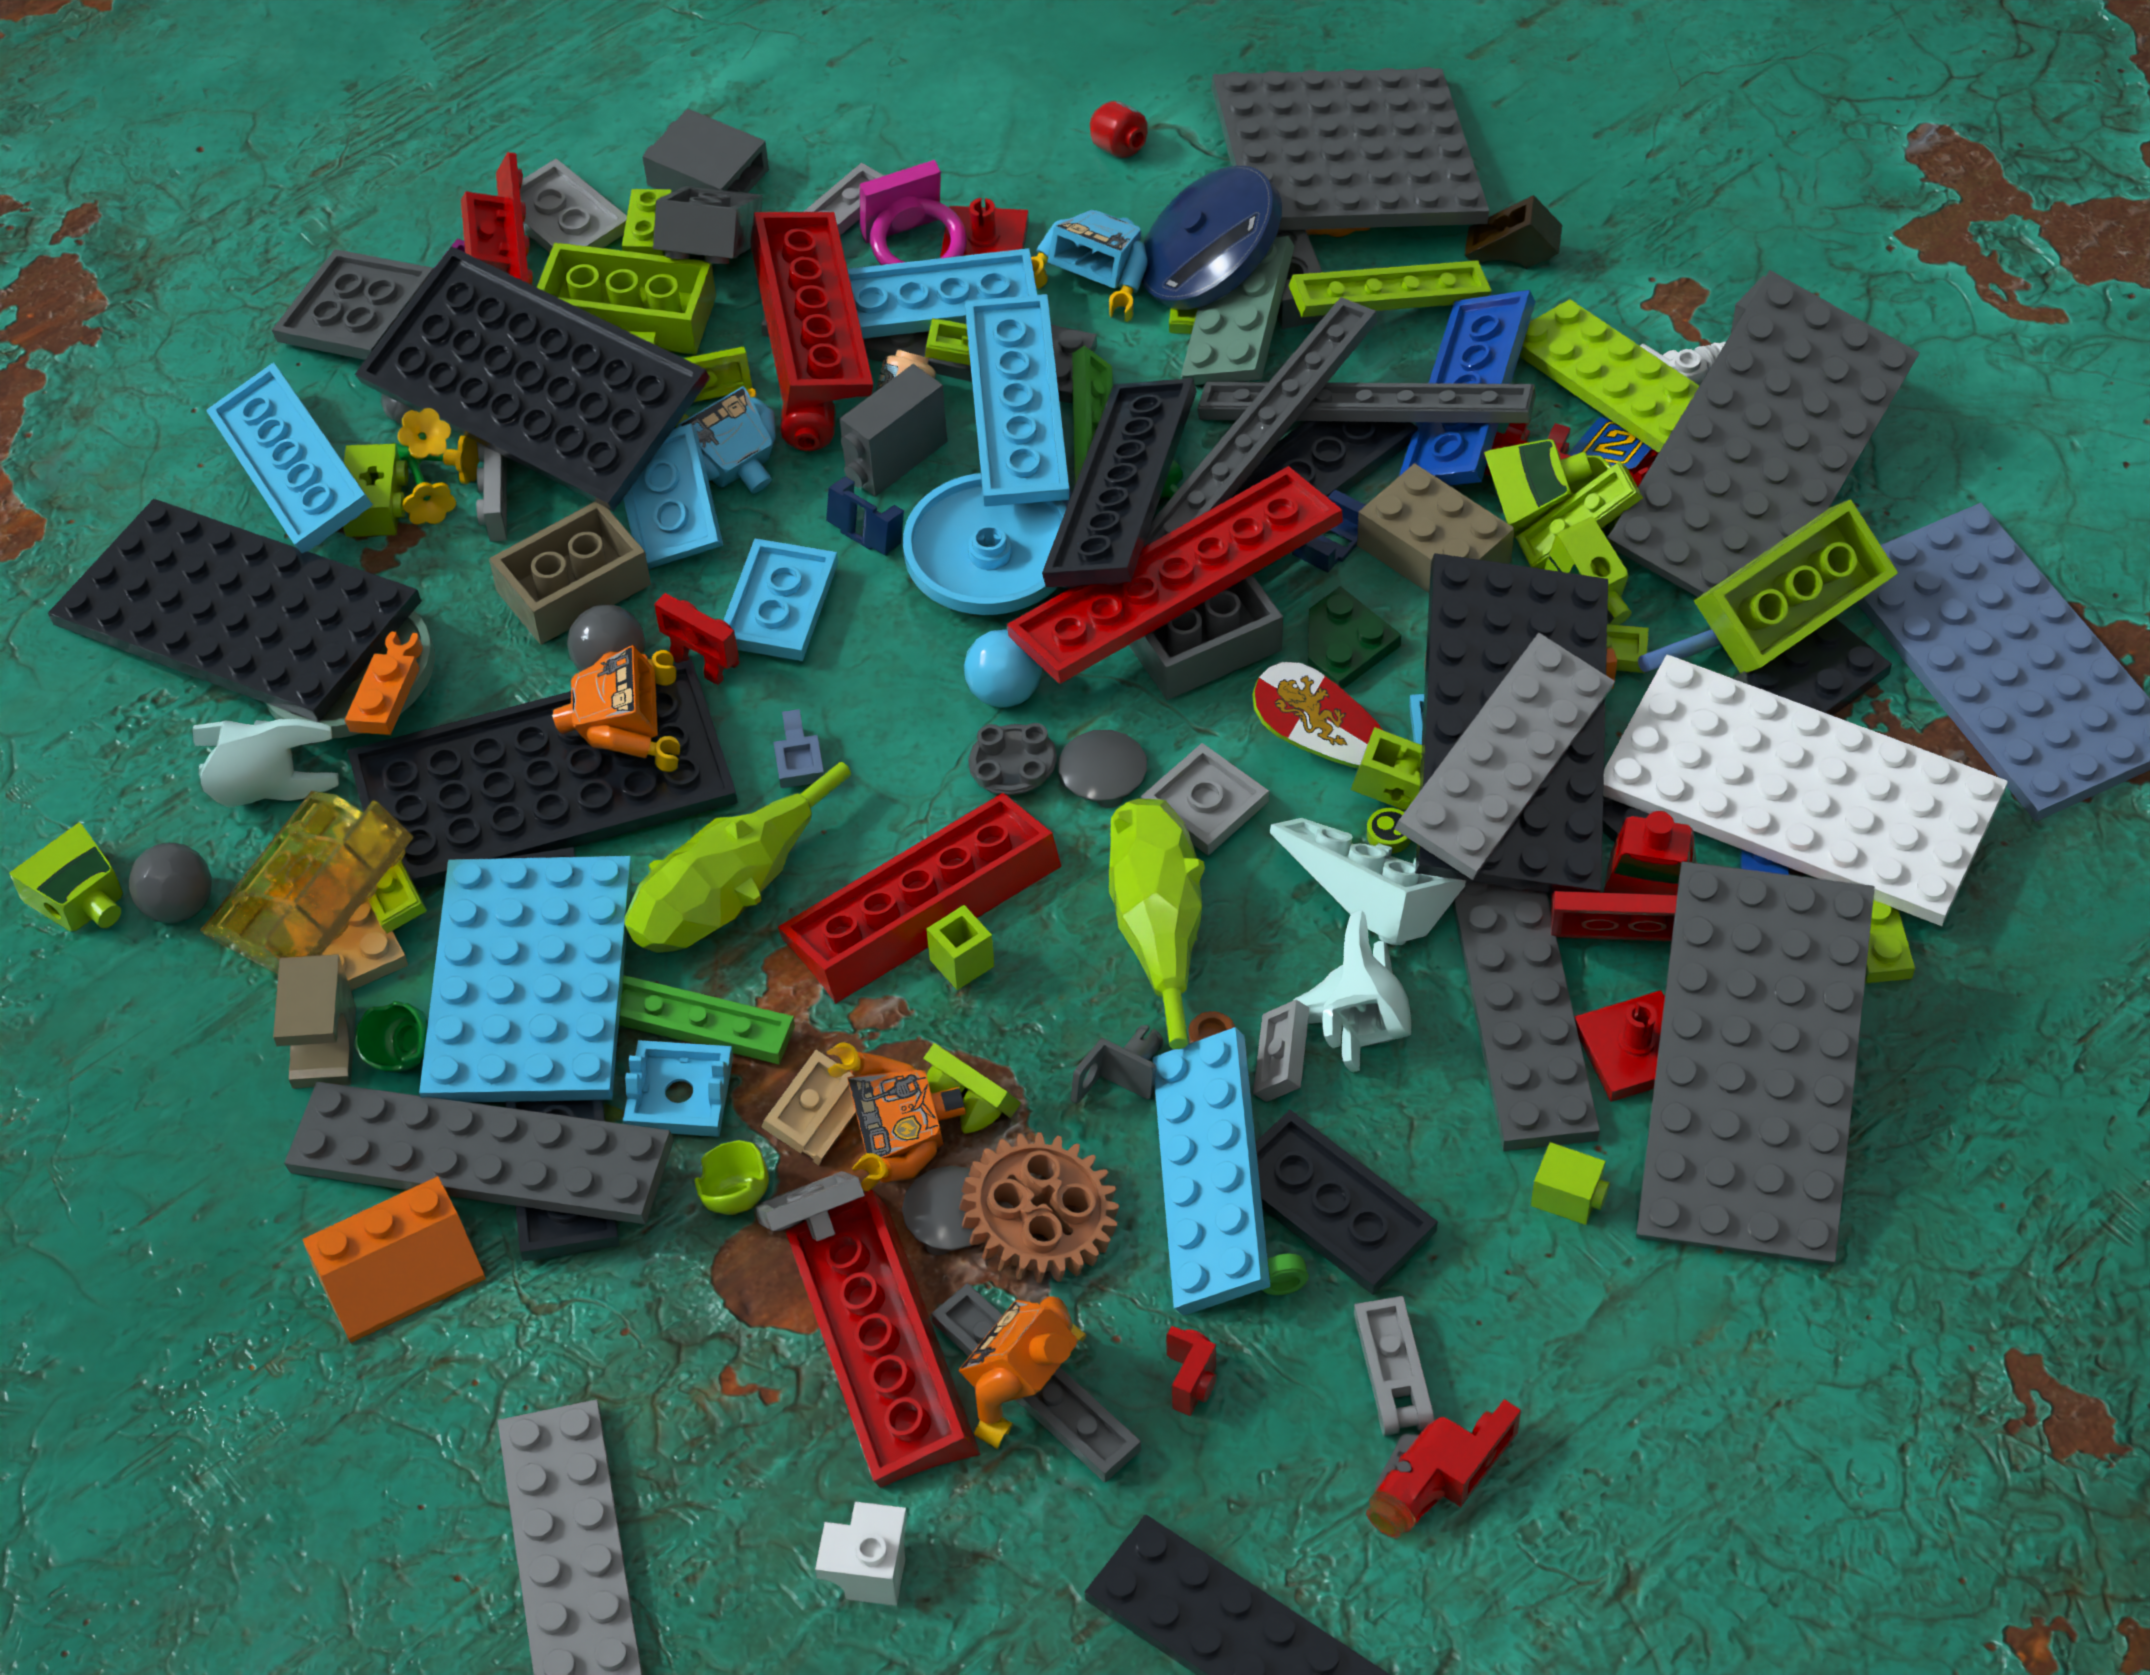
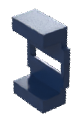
[826,476,904,555]
[1292,490,1366,573]

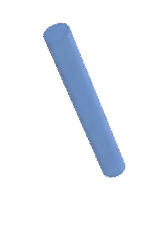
[1638,629,1721,672]

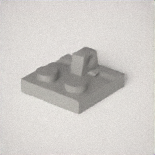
[753,1171,865,1241]

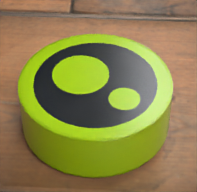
[1367,808,1411,854]

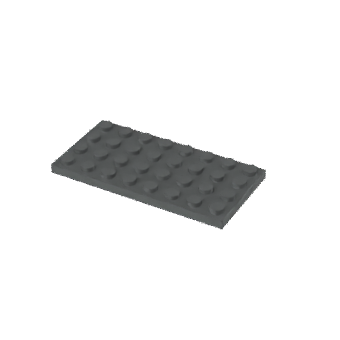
[1607,270,1919,597]
[1636,861,1875,1266]

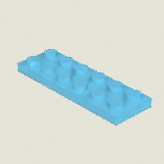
[847,248,1037,338]
[965,294,1070,507]
[206,362,373,553]
[1152,1027,1270,1315]

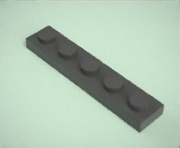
[931,1283,1141,1483]

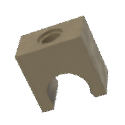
[273,954,356,1089]

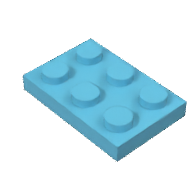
[623,423,724,569]
[723,538,838,661]

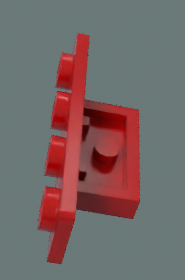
[461,152,533,285]

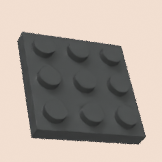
[272,249,434,360]

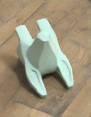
[192,719,339,808]
[1293,910,1411,1072]

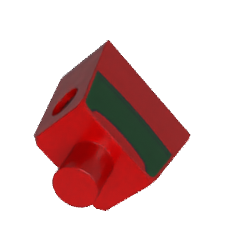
[1604,811,1697,895]

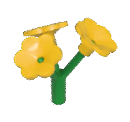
[392,408,480,525]

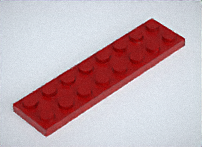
[1007,466,1343,684]

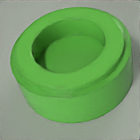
[1262,1254,1309,1295]

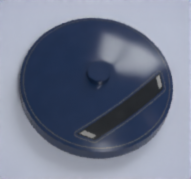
[1142,165,1282,310]

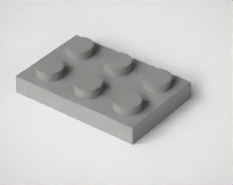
[497,159,627,253]

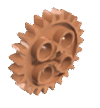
[959,1132,1119,1283]

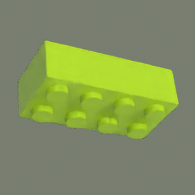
[537,242,716,354]
[1693,499,1898,673]

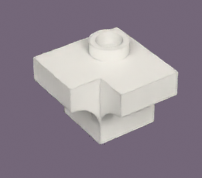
[815,1502,907,1606]

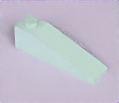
[1270,818,1466,945]

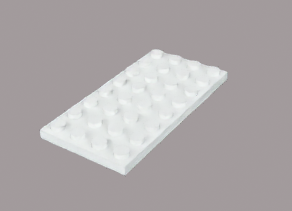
[1603,654,2008,926]

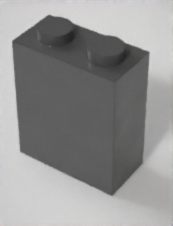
[642,108,769,193]
[840,364,947,497]

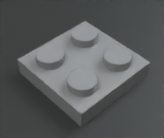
[1141,743,1269,856]

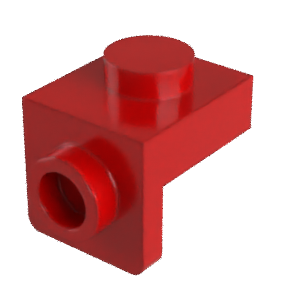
[1166,1326,1217,1416]

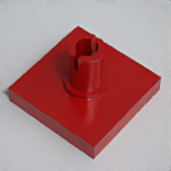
[940,198,1029,258]
[1574,990,1665,1102]

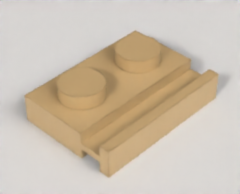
[762,1050,856,1166]

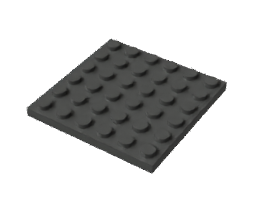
[1211,67,1489,231]

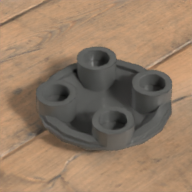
[968,723,1057,795]
[1059,730,1147,808]
[902,1166,999,1256]

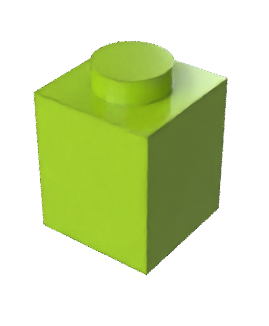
[927,905,995,990]
[1531,1142,1610,1225]

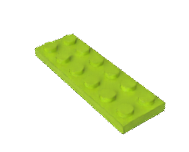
[1519,299,1699,453]

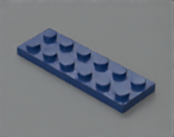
[1399,290,1536,486]

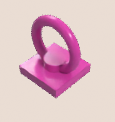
[860,160,967,265]

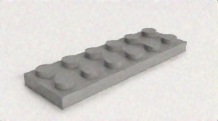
[1395,633,1615,880]
[498,1399,643,1675]

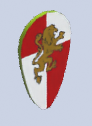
[1252,662,1383,768]

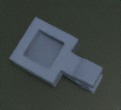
[773,709,824,788]

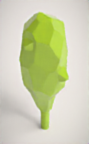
[624,762,851,953]
[1109,798,1205,1049]

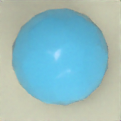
[964,629,1042,708]

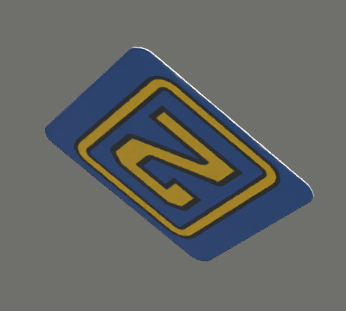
[1568,417,1651,469]

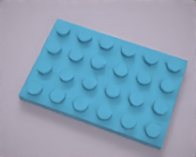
[419,856,633,1102]

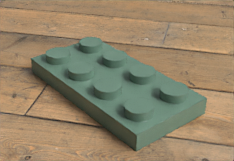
[1181,236,1294,385]

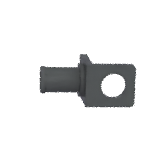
[1071,1025,1164,1104]

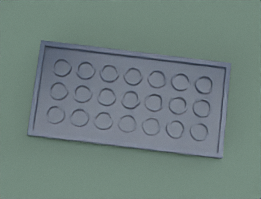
[1856,503,2150,822]

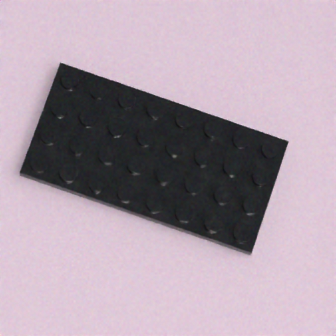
[355,246,710,512]
[48,498,422,722]
[1415,553,1608,893]
[347,659,738,890]

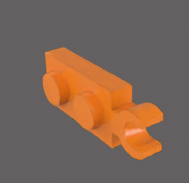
[345,631,423,735]

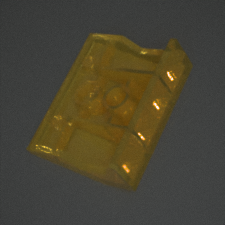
[200,791,413,974]

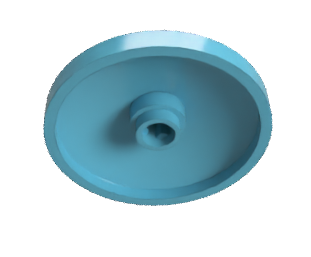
[903,473,1067,615]

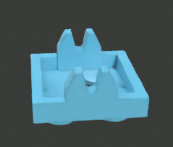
[623,1040,733,1137]

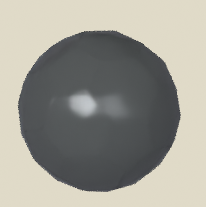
[567,605,646,672]
[128,842,212,923]

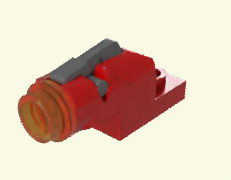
[1366,1399,1521,1538]

